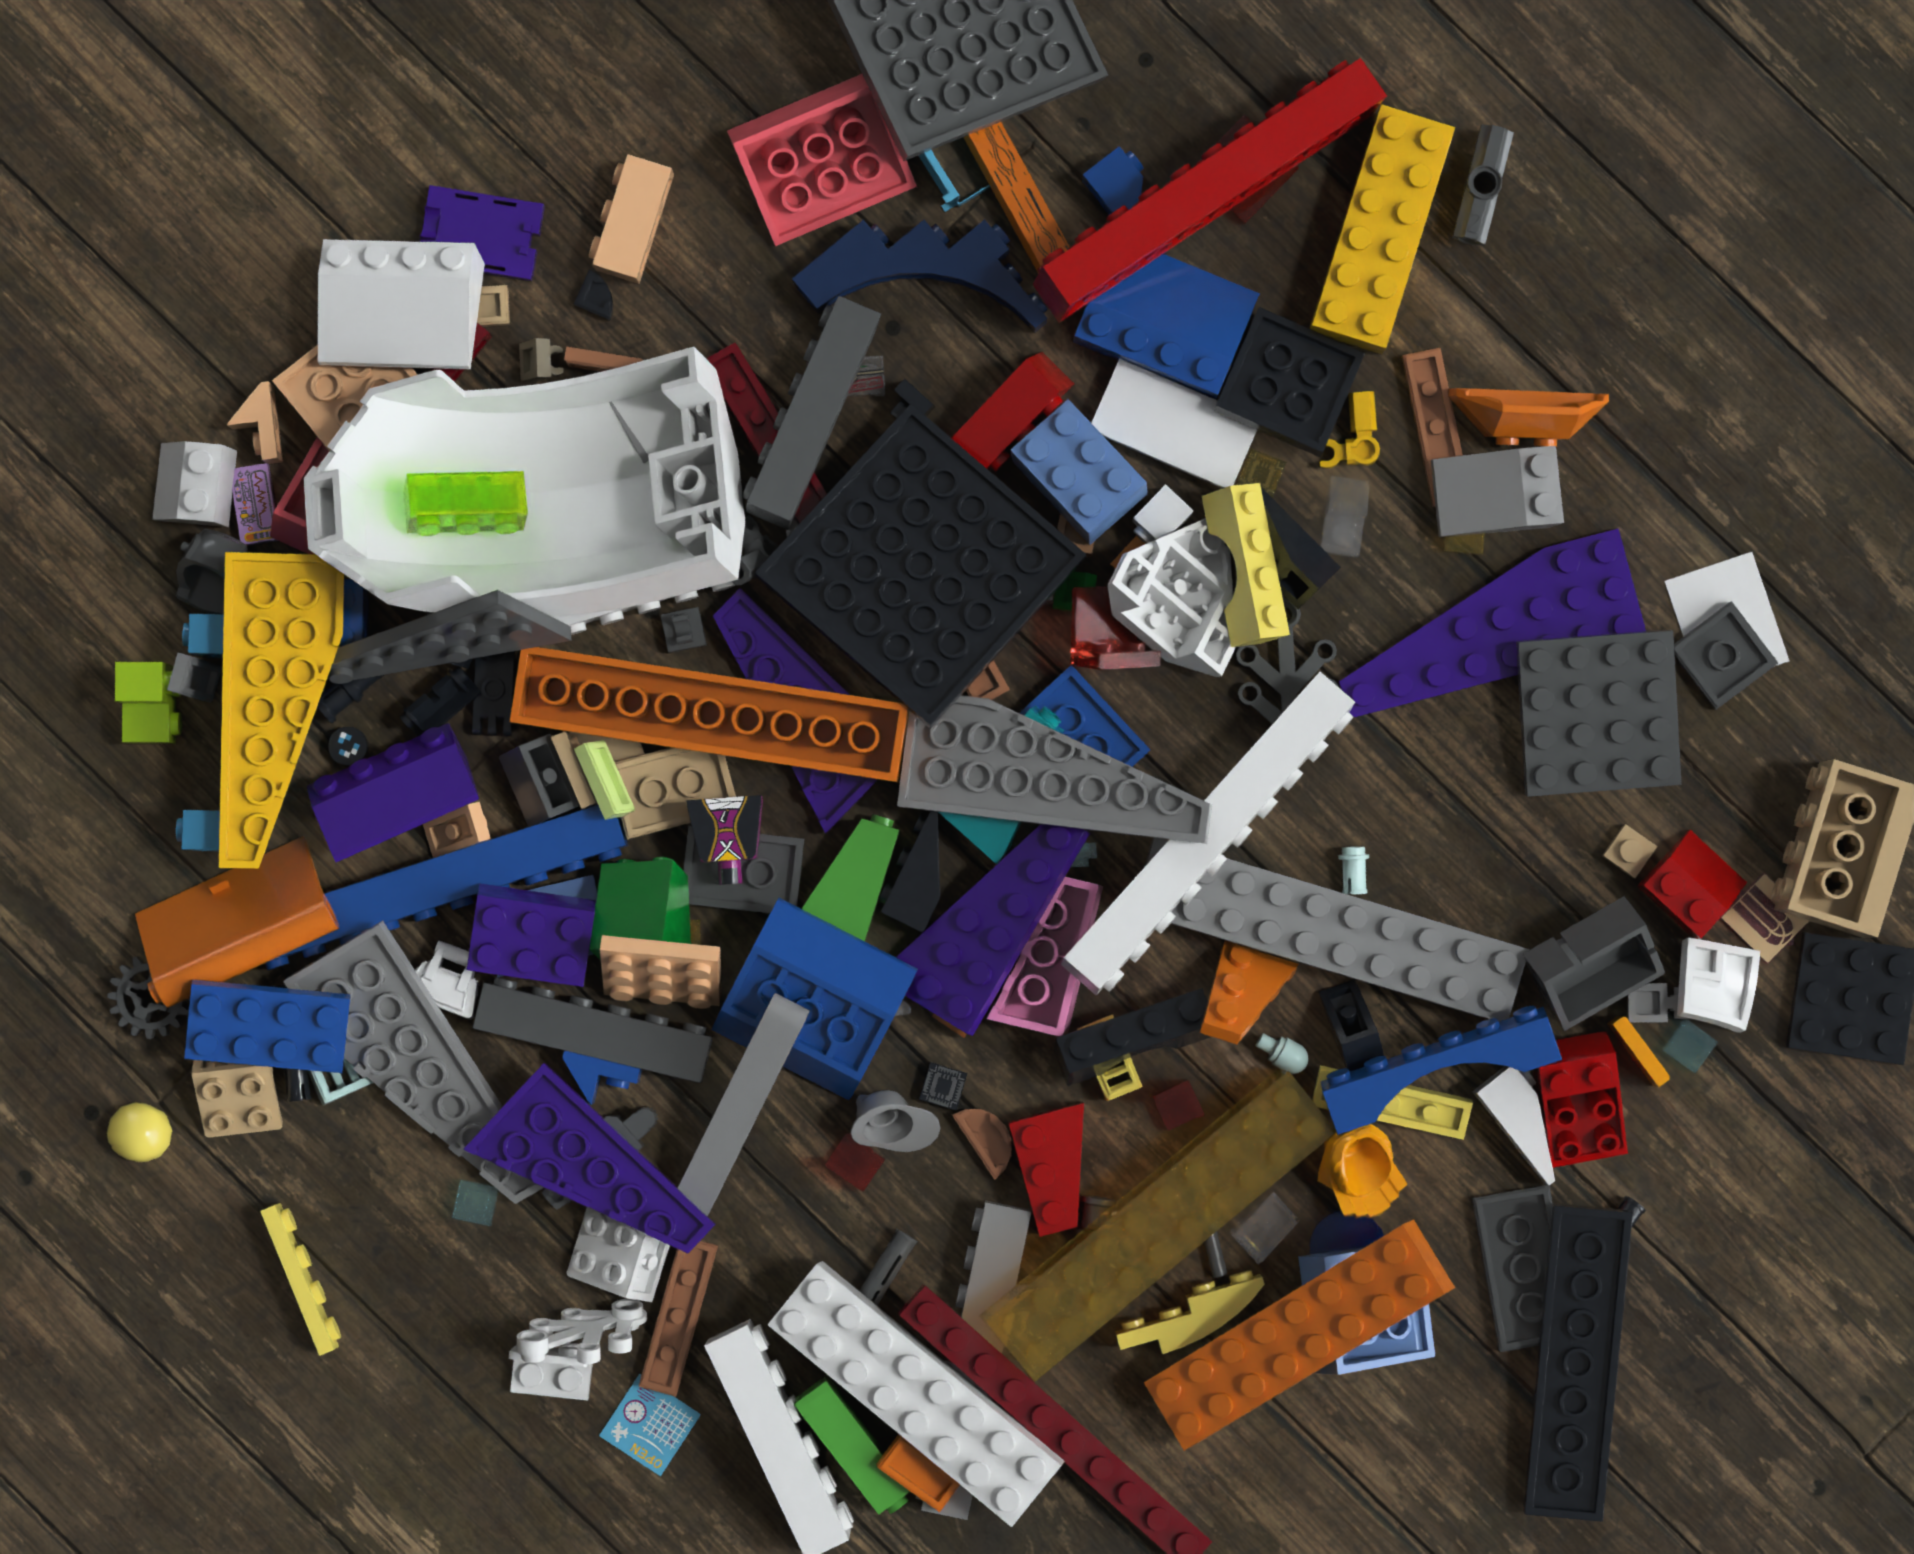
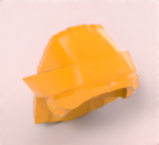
[1318,1124,1408,1219]

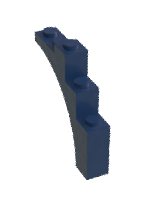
[792,219,1048,333]

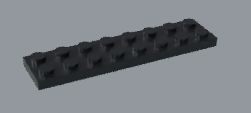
[1523,1203,1633,1522]

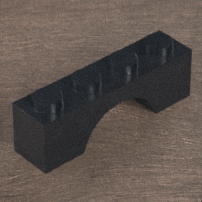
[1054,988,1212,1086]

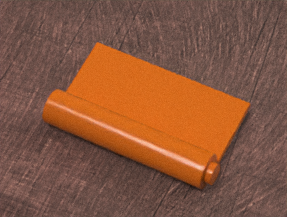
[135,836,339,1008]

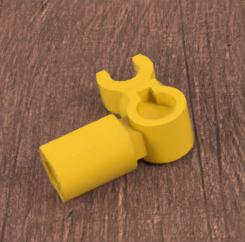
[1320,391,1380,469]

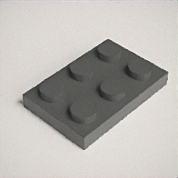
[683,826,805,913]

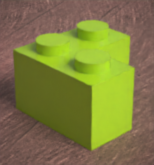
[115,662,182,744]

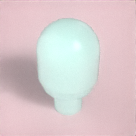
[1255,1033,1309,1074]

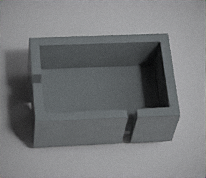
[1523,896,1665,1031]

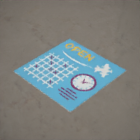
[599,1374,701,1477]

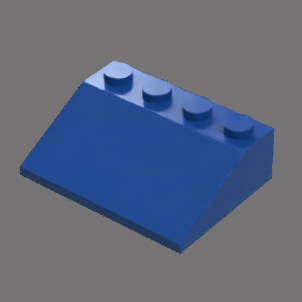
[1073,254,1260,400]

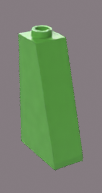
[802,814,900,941]
[794,1375,910,1515]

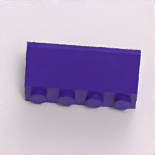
[307,723,479,862]

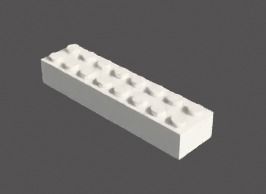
[768,1261,1065,1527]

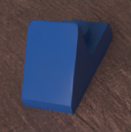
[562,1050,642,1105]

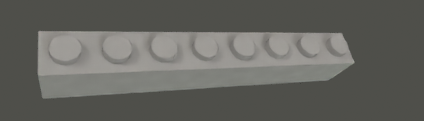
[915,1200,1031,1520]

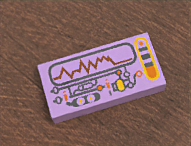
[232,463,278,546]

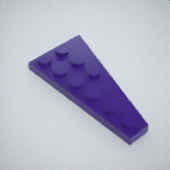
[896,824,1090,1036]
[463,1063,716,1253]

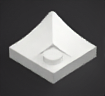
[1677,937,1760,1033]

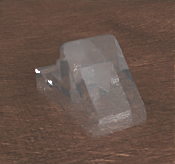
[1320,476,1369,558]

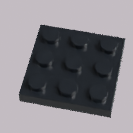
[1213,307,1365,457]
[1786,932,1914,1065]

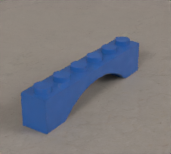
[1321,1006,1562,1134]

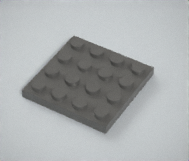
[1516,629,1682,797]

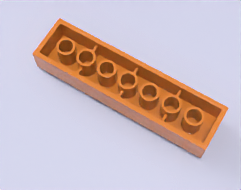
[1144,1220,1455,1451]

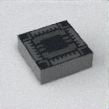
[919,1062,968,1110]

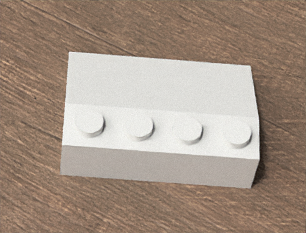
[318,239,485,369]

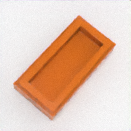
[876,1434,960,1512]

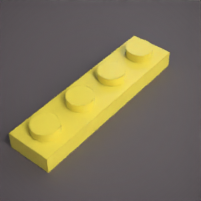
[1311,1065,1473,1140]
[260,1203,341,1356]

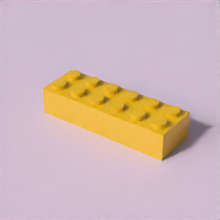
[1309,104,1455,355]

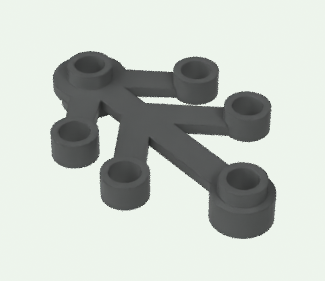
[1235,598,1338,724]

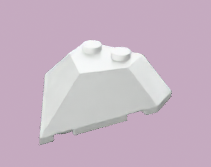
[1108,518,1236,677]

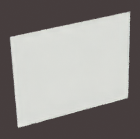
[1664,552,1789,666]

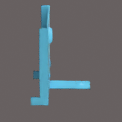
[918,150,990,212]

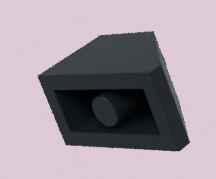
[1319,979,1384,1072]

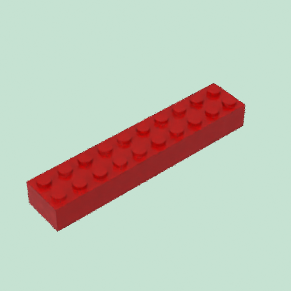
[1033,58,1387,323]

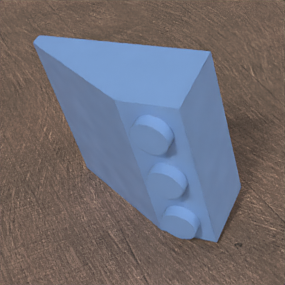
[1298,1247,1435,1375]

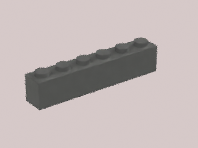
[742,296,881,530]
[473,977,714,1083]

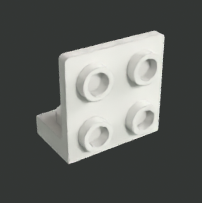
[567,1207,670,1302]
[509,1343,593,1401]

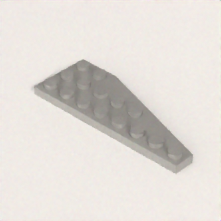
[283,920,544,1204]

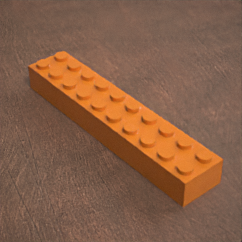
[510,647,909,783]

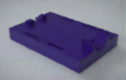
[419,185,545,282]

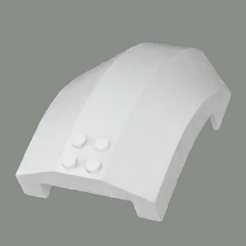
[304,347,745,617]

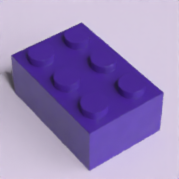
[466,883,596,987]

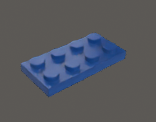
[184,979,350,1073]

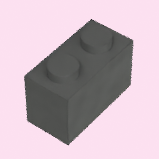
[499,734,580,827]

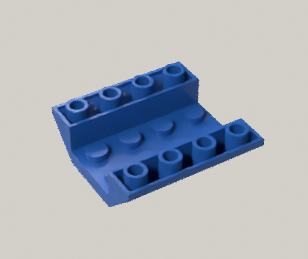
[711,898,918,1100]

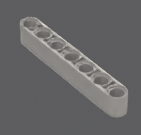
[678,993,810,1216]

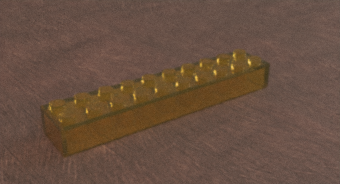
[979,1069,1337,1382]

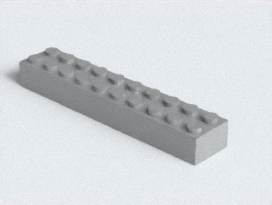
[1144,837,1529,1021]

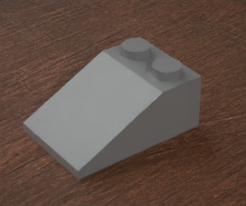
[1431,446,1564,537]

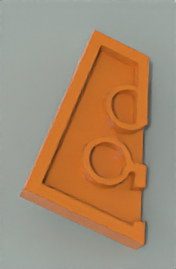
[1200,940,1299,1045]

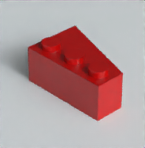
[952,352,1075,472]
[1008,1101,1084,1237]

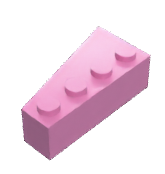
[987,877,1103,1037]

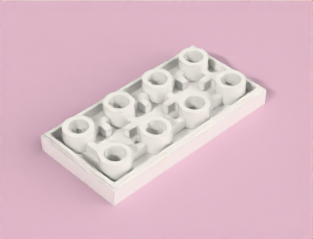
[1091,358,1257,488]

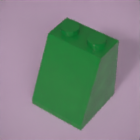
[589,857,691,961]

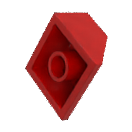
[1637,830,1747,939]

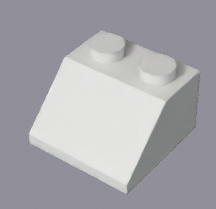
[152,441,237,527]

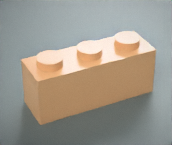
[589,154,674,284]

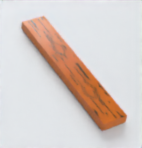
[963,122,1070,274]

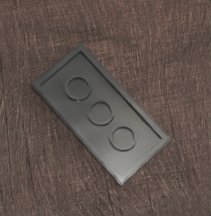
[1471,1185,1553,1352]

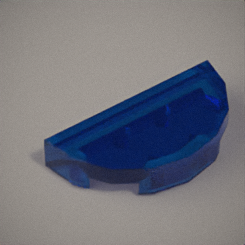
[1309,1210,1384,1254]

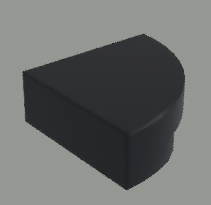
[574,269,613,321]

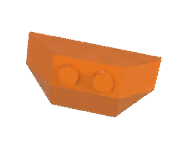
[1448,388,1609,447]

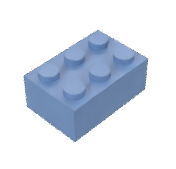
[1010,399,1147,545]

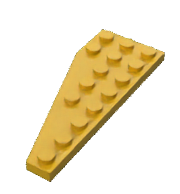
[219,552,344,869]

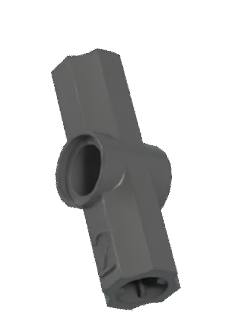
[1452,124,1514,246]

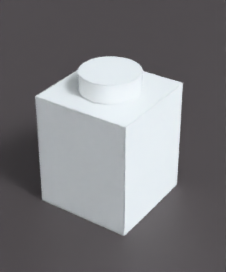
[1132,484,1194,544]

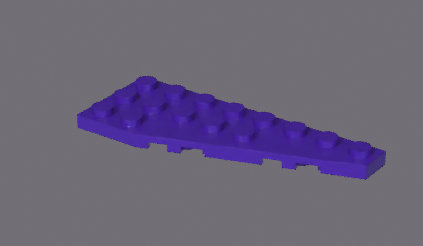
[1338,528,1646,718]

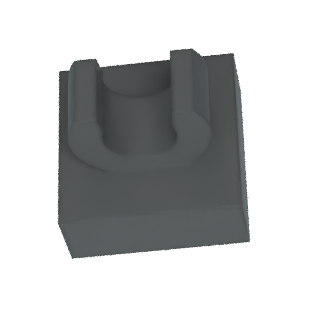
[661,607,707,654]

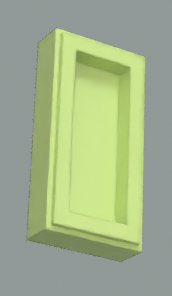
[574,740,635,820]

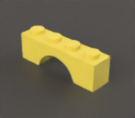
[1201,483,1290,647]

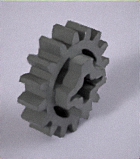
[107,956,190,1039]

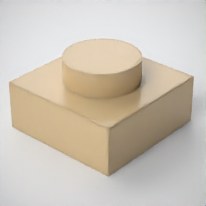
[1602,824,1658,878]

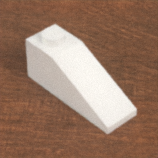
[1472,1066,1555,1185]

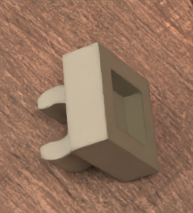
[519,338,563,382]

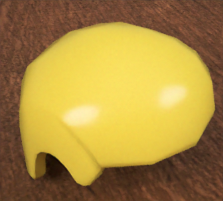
[107,1102,172,1162]

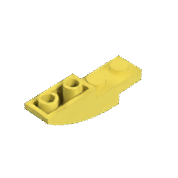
[1115,1270,1265,1354]

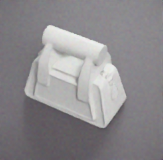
[415,940,479,1020]

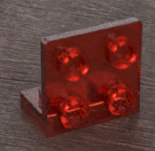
[1070,586,1161,670]

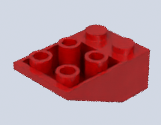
[1533,1031,1628,1168]

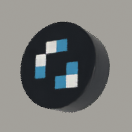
[328,727,369,766]

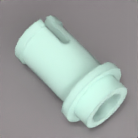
[1338,846,1369,894]

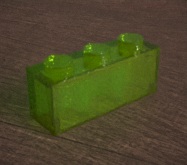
[403,471,528,536]

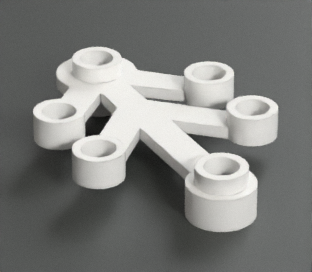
[517,1299,647,1364]

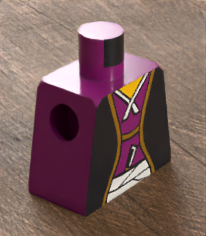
[687,795,763,885]

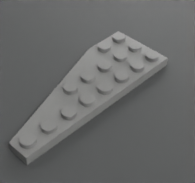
[897,696,1212,844]

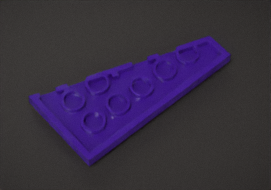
[713,588,904,834]

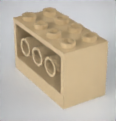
[1771,759,1914,938]

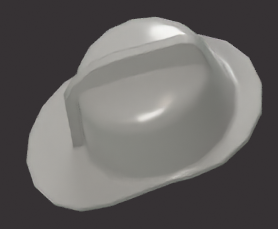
[851,1090,941,1152]

